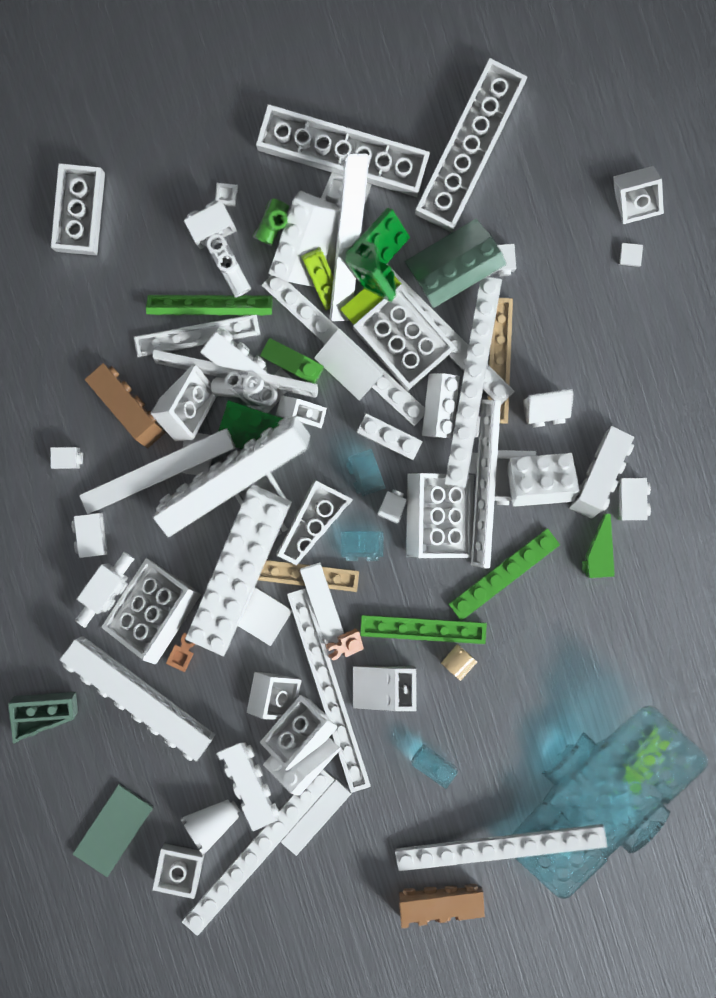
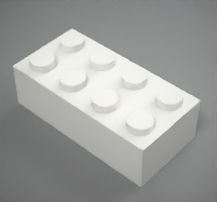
[51,164,105,256]

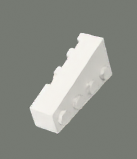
[569,426,634,519]
[276,480,353,565]
[217,742,279,831]

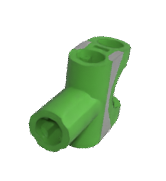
[252,198,290,246]

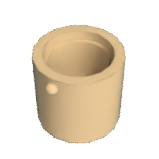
[441,644,477,681]

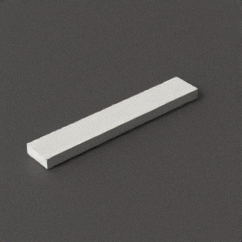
[134,315,260,358]

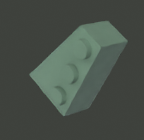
[8,692,78,744]

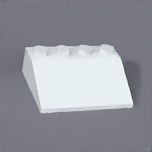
[269,191,340,287]
[353,285,456,392]
[406,473,474,558]
[101,558,201,664]

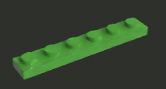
[146,295,273,316]
[449,528,560,621]
[360,615,487,644]

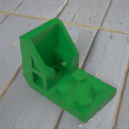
[345,207,410,302]

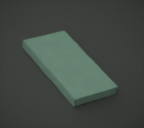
[73,784,154,877]

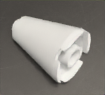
[180,799,240,855]

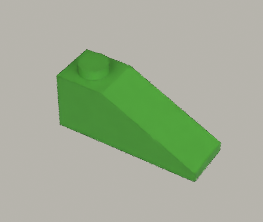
[260,338,324,384]
[582,513,615,578]

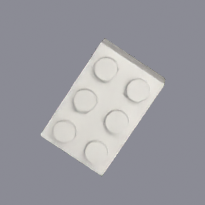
[506,453,579,507]

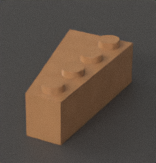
[84,363,166,449]
[399,884,485,928]

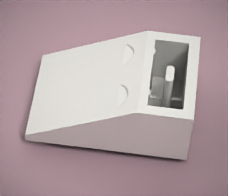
[201,329,267,375]
[353,666,416,711]

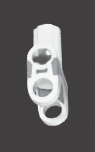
[207,234,251,298]
[211,371,277,406]

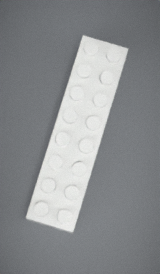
[415,58,528,233]
[256,105,430,197]
[153,415,310,537]
[185,484,292,656]
[60,636,216,761]

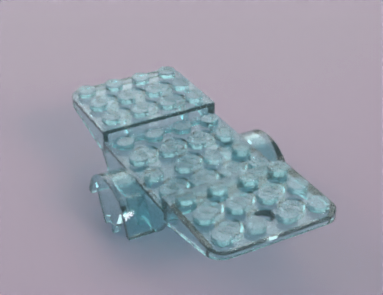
[511,706,708,899]

